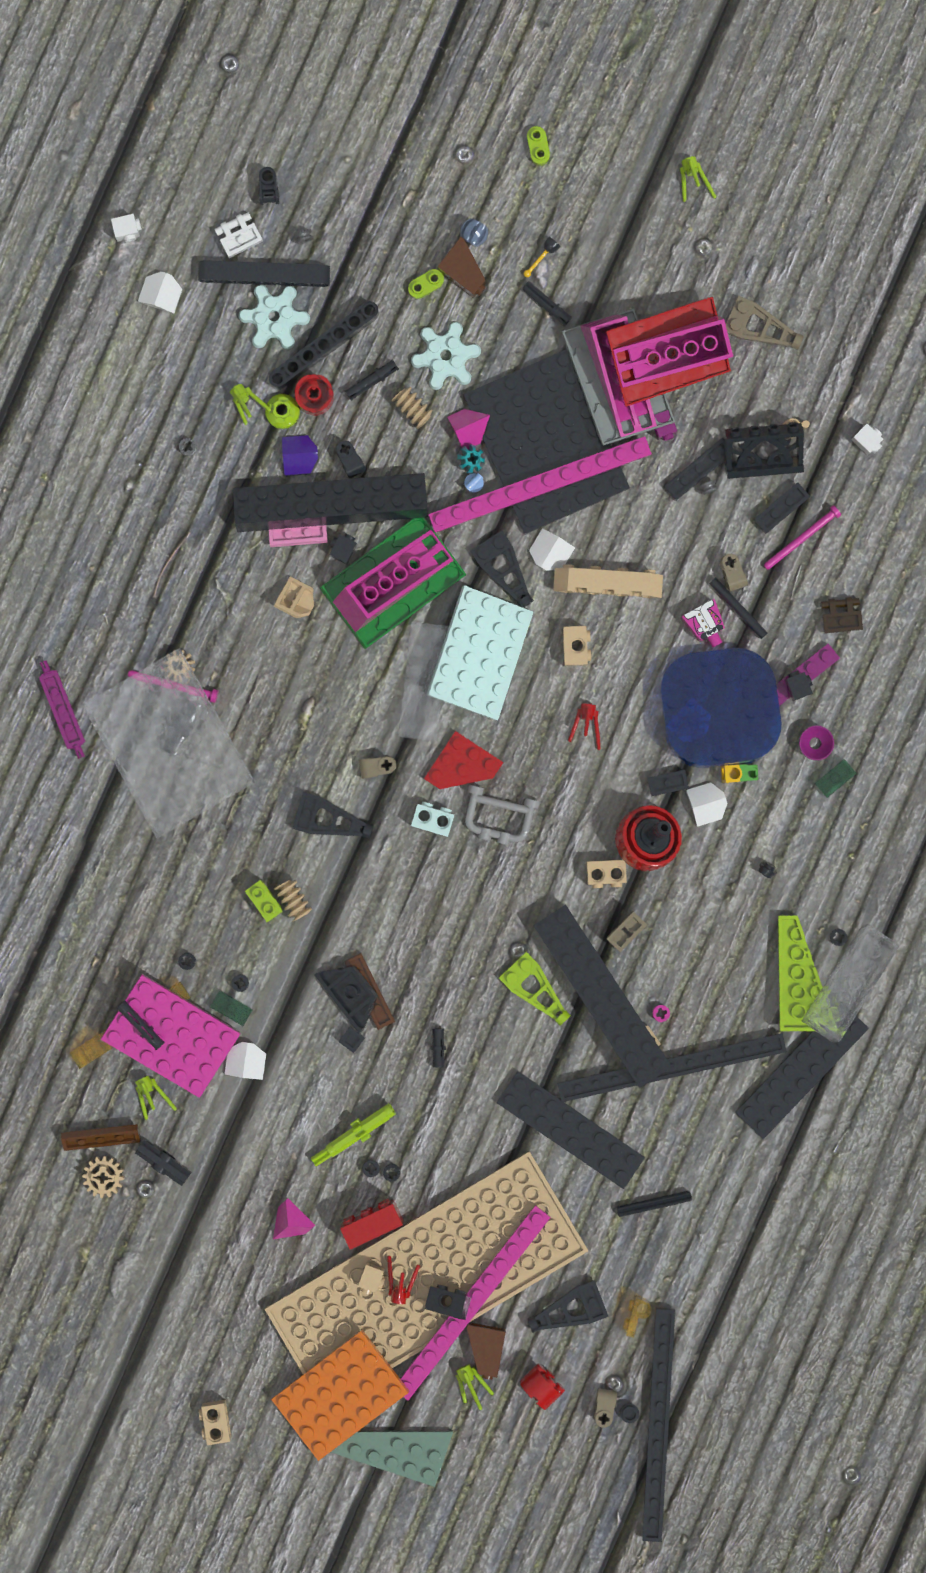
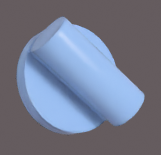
[464,473,483,493]

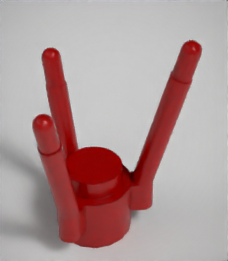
[568,703,601,750]
[387,1255,420,1304]

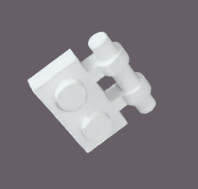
[214,212,263,258]

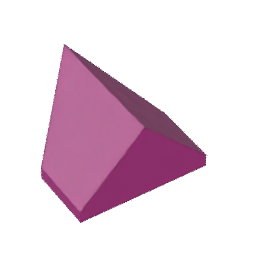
[447,409,490,450]
[273,1198,315,1240]

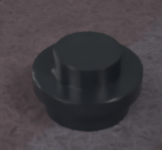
[758,862,777,879]
[620,1403,639,1423]

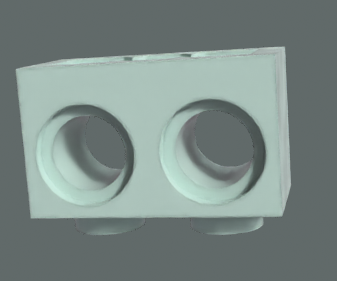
[411,801,454,837]

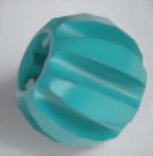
[457,445,485,473]

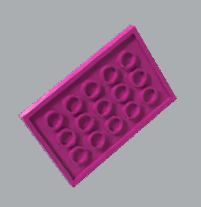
[101,974,241,1098]

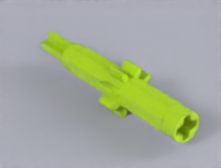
[311,1103,396,1167]

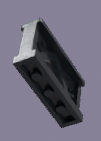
[725,422,804,479]

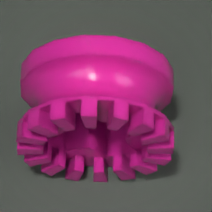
[652,1005,670,1022]

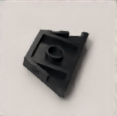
[315,965,378,1033]

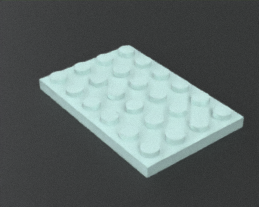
[426,586,533,720]

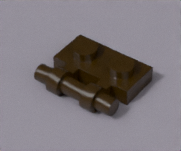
[821,597,863,634]

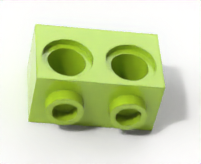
[245,880,284,922]

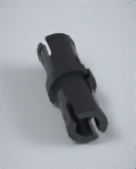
[431,1028,446,1068]

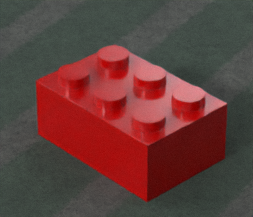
[340,1198,403,1250]

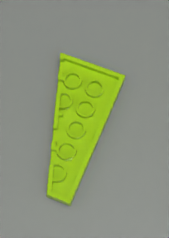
[778,916,838,1031]

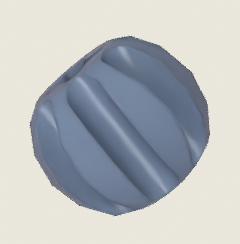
[460,218,488,247]

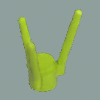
[679,156,716,202]
[230,384,271,425]
[135,1075,177,1120]
[456,1364,494,1410]

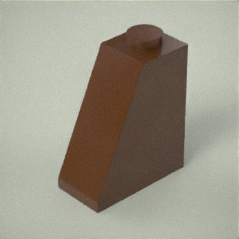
[437,237,486,298]
[467,1322,506,1380]

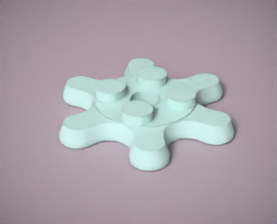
[239,284,310,350]
[411,322,481,390]

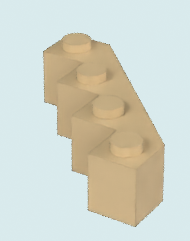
[553,565,663,598]

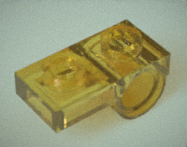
[623,1295,651,1338]

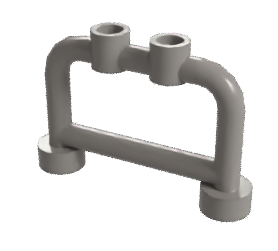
[465,785,540,845]

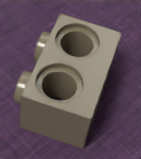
[606,911,647,952]

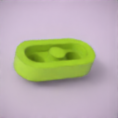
[527,126,550,166]
[408,269,444,299]

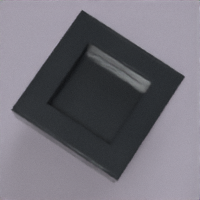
[339,1026,365,1053]

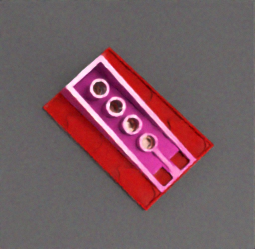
[606,296,733,407]

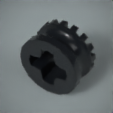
[830,929,848,946]
[178,953,196,970]
[232,974,249,992]
[362,1160,380,1177]
[383,1164,401,1182]

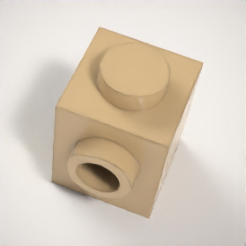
[358,1262,385,1294]

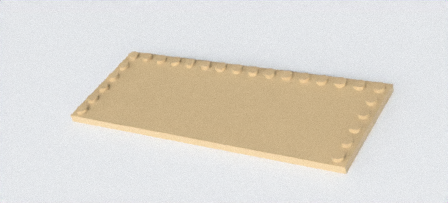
[265,1151,588,1374]

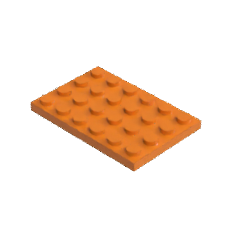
[271,1330,409,1461]

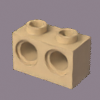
[586,860,627,888]
[199,1400,232,1445]

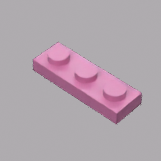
[269,525,328,547]

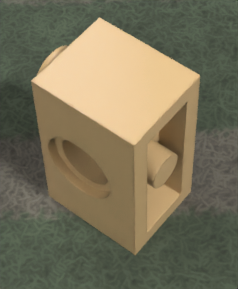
[563,626,591,666]

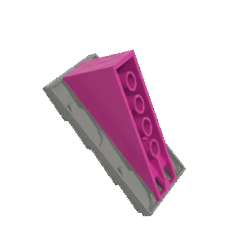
[561,308,675,445]

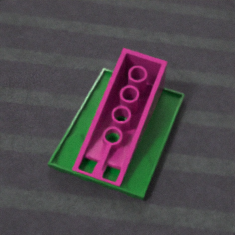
[320,518,466,649]

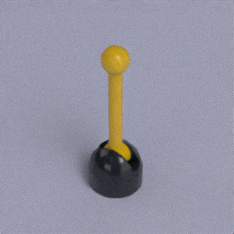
[523,236,561,278]

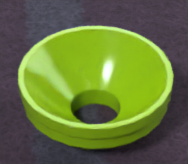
[265,394,300,429]

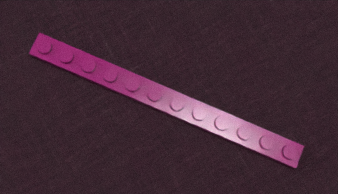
[428,436,652,533]
[400,1205,551,1400]

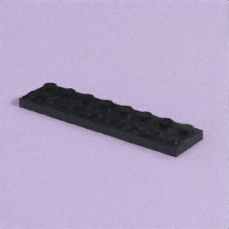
[735,1001,869,1139]
[496,1071,645,1189]

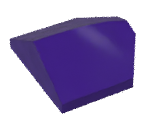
[282,435,318,476]

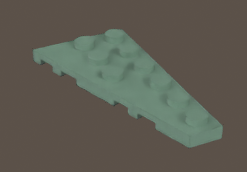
[331,1430,453,1487]

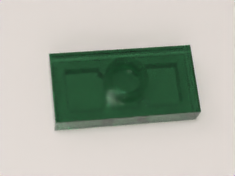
[814,759,857,798]
[210,991,253,1026]

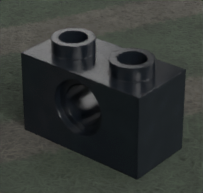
[424,1284,471,1320]

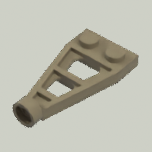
[726,296,804,350]

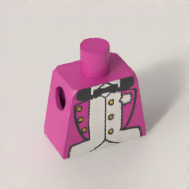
[681,599,725,647]

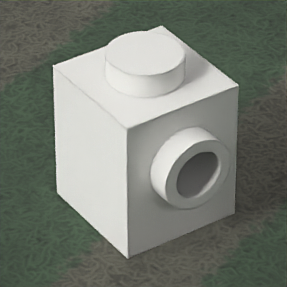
[111,214,142,242]
[851,424,883,456]

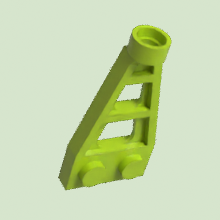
[499,952,571,1026]

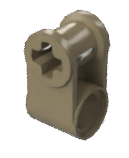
[720,554,748,592]
[358,757,396,779]
[594,1388,617,1428]

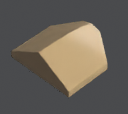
[273,576,314,618]

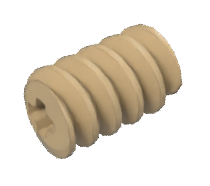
[392,387,433,429]
[274,880,312,922]

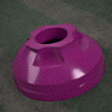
[799,725,834,761]

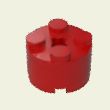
[295,374,334,416]
[520,1363,565,1410]

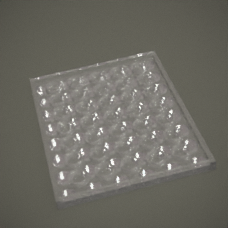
[82,648,255,839]

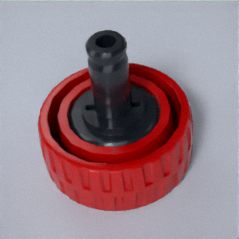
[615,805,682,871]

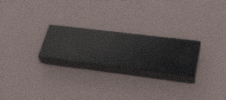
[664,437,733,501]

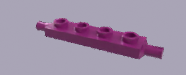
[39,660,86,759]

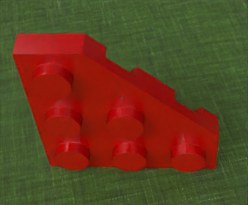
[424,731,503,789]

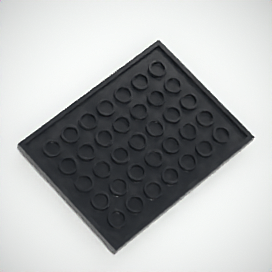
[463,349,630,535]

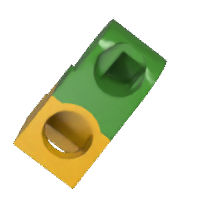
[721,764,758,783]

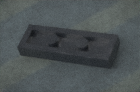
[754,482,810,534]

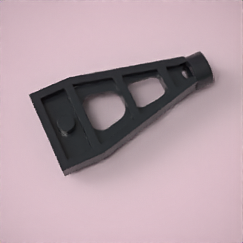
[470,530,534,608]
[292,792,374,839]
[527,1280,609,1333]

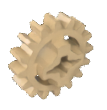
[82,1156,125,1198]

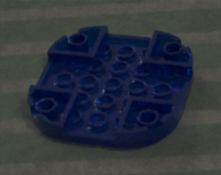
[660,648,782,768]

